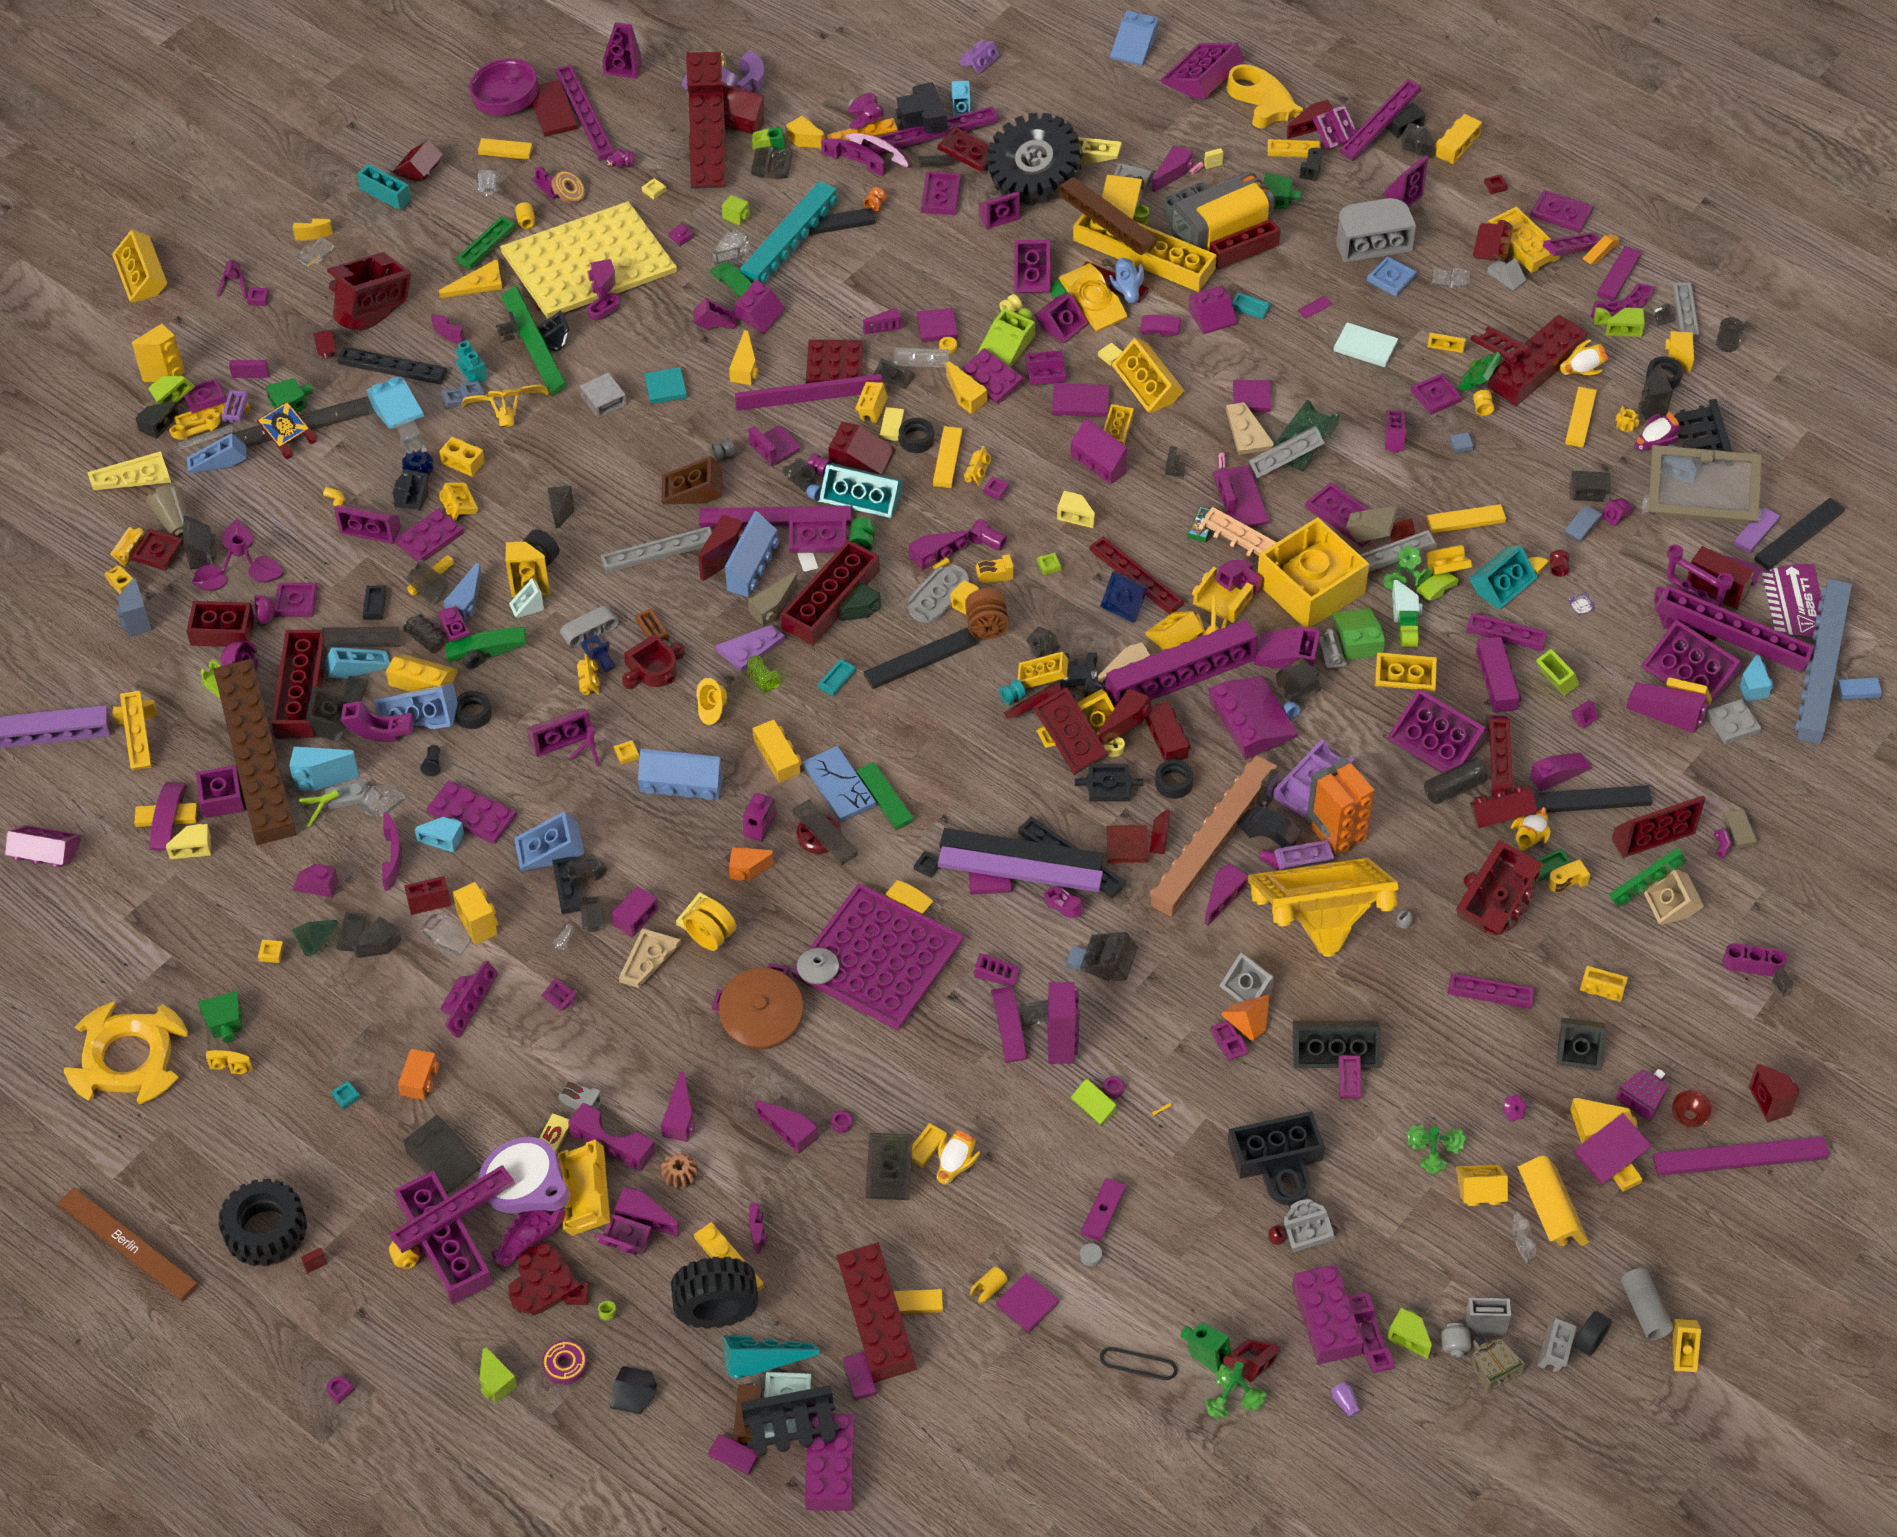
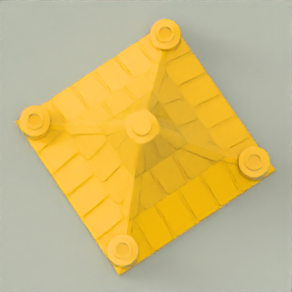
[1248,858,1398,957]

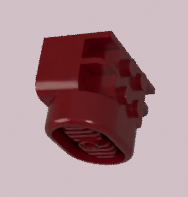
[327,252,412,330]
[1456,840,1543,935]

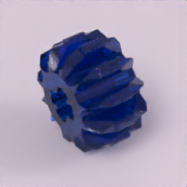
[402,449,434,477]

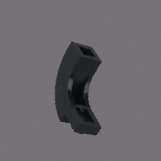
[1237,808,1307,848]

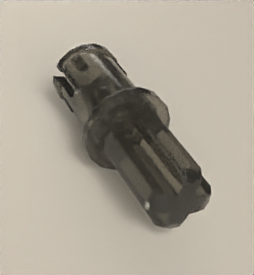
[919,154,954,168]

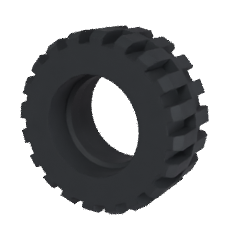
[218,1179,307,1266]
[671,1256,759,1329]

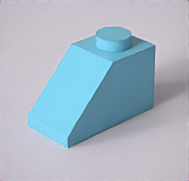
[415,817,464,853]

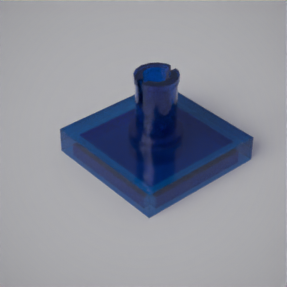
[1100,571,1148,623]

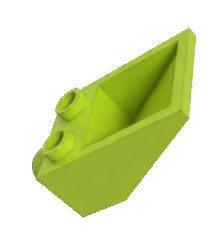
[976,308,1036,368]

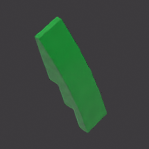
[445,627,527,663]

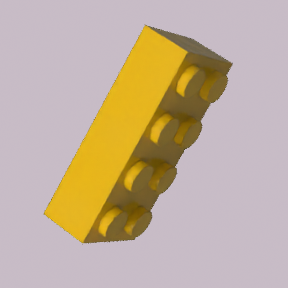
[1103,404,1134,445]
[1018,651,1068,689]

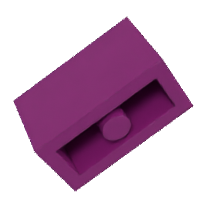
[612,886,658,937]

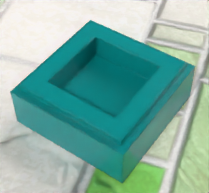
[331,1080,361,1110]

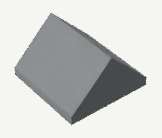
[1219,952,1274,1002]

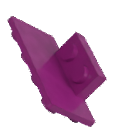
[1213,465,1268,527]

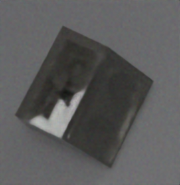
[1080,932,1138,982]

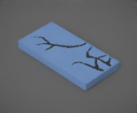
[802,746,876,822]

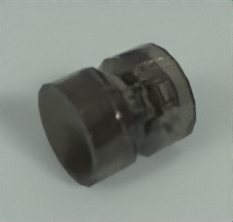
[1716,317,1744,352]

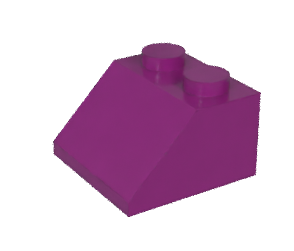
[979,192,1020,229]
[735,280,785,334]
[1189,285,1237,335]
[1034,292,1088,343]

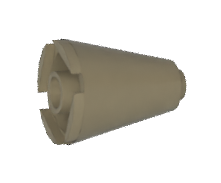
[146,484,190,538]

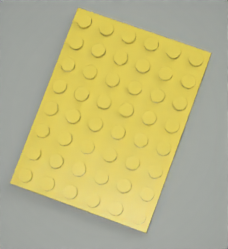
[500,201,677,319]

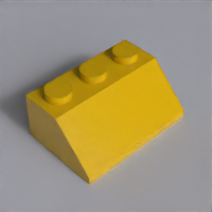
[132,324,185,382]
[505,542,550,597]
[1374,652,1437,691]
[386,654,459,692]

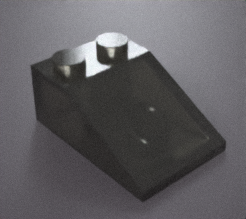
[403,1115,481,1194]
[866,1133,913,1200]

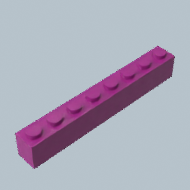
[1655,585,1814,672]

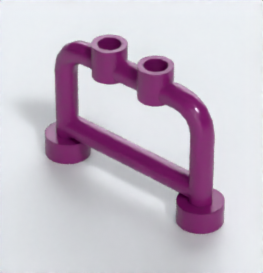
[1667,544,1734,605]

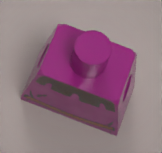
[743,792,777,842]

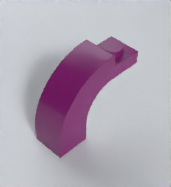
[341,701,415,742]

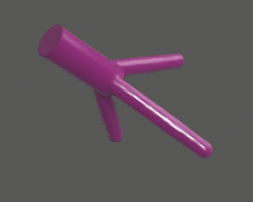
[570,727,600,766]

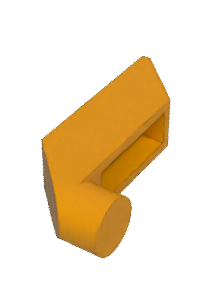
[1582,234,1620,265]

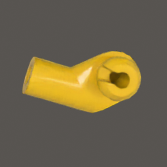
[323,487,346,506]

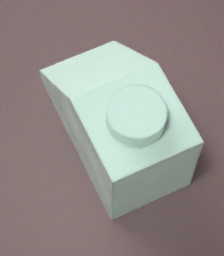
[1392,580,1422,622]

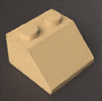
[1644,869,1704,925]

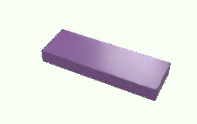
[1733,507,1780,554]
[1274,840,1334,870]

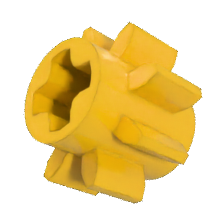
[1616,409,1639,432]

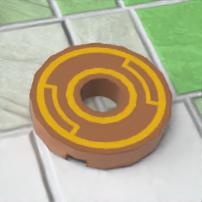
[551,171,585,204]

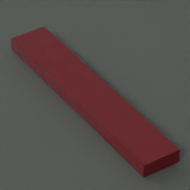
[1089,536,1184,615]

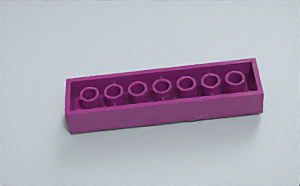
[1105,620,1258,708]

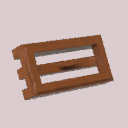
[634,608,670,640]

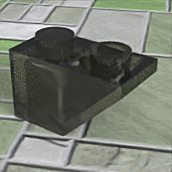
[1400,123,1435,159]

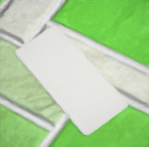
[797,553,818,572]

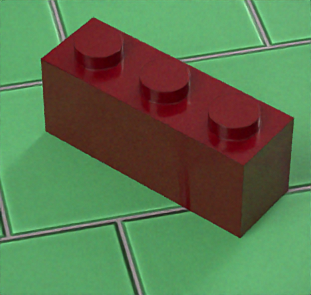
[1145,701,1191,762]
[1470,785,1538,828]

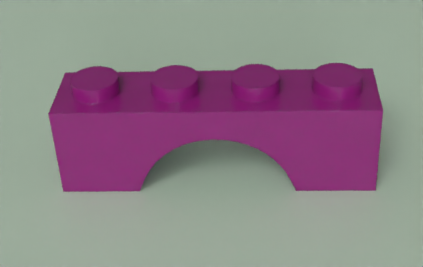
[568,1103,656,1171]

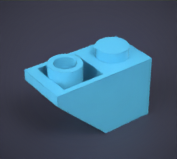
[951,81,970,116]
[1740,655,1773,701]

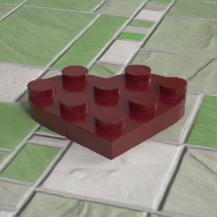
[508,1243,581,1315]

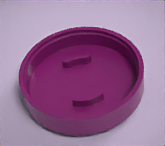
[469,58,539,116]

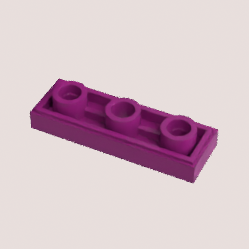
[1081,1178,1126,1242]

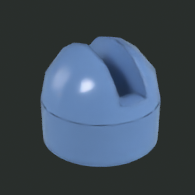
[806,484,822,501]
[1283,702,1301,719]

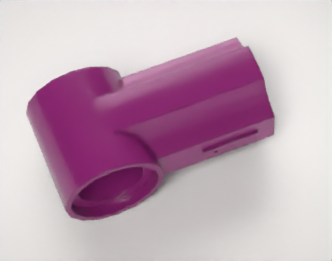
[968,519,1007,551]

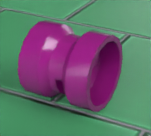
[806,453,832,477]

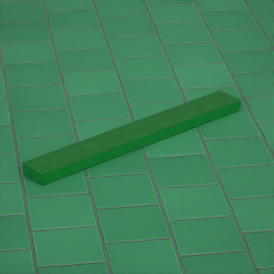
[501,286,568,396]

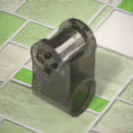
[783,458,816,492]

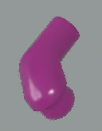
[1714,829,1732,858]

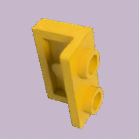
[1580,966,1628,1002]

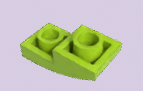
[1416,572,1459,601]

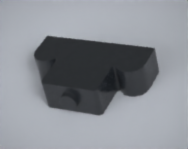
[896,82,948,133]

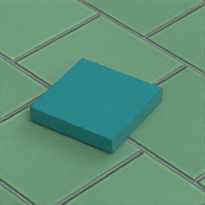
[644,367,687,404]

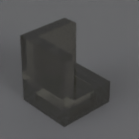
[496,312,519,343]

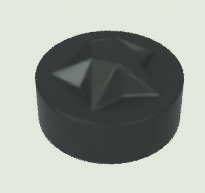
[463,650,483,669]

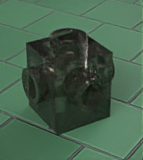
[1026,627,1061,658]

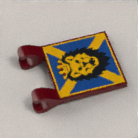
[257,401,317,459]

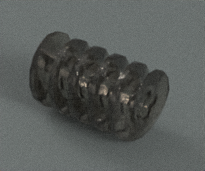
[403,614,446,654]

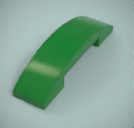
[710,262,752,298]

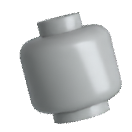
[1441,1323,1471,1358]

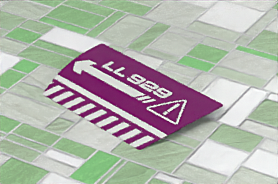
[1762,564,1822,637]

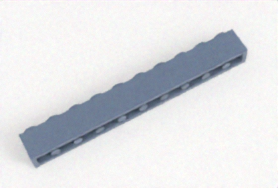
[1794,579,1852,744]

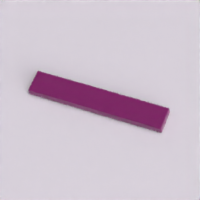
[1340,79,1422,161]
[389,1165,515,1253]

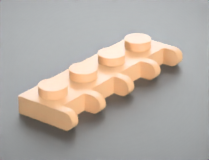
[1199,507,1277,557]

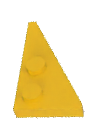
[439,260,502,298]

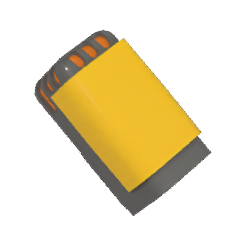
[1164,171,1275,251]

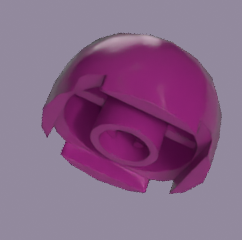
[220,641,258,671]

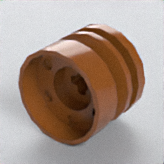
[965,588,1009,639]

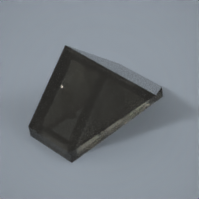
[547,486,575,528]

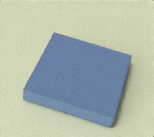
[1367,256,1417,297]

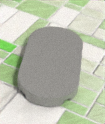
[908,565,969,623]

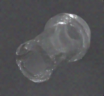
[553,924,576,951]

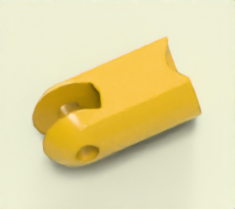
[970,1266,1008,1303]

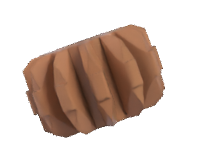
[661,1151,698,1189]

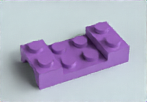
[1273,739,1354,819]

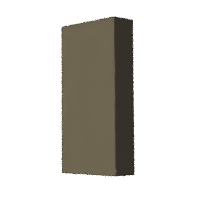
[1723,809,1757,849]

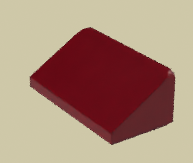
[1149,809,1170,854]

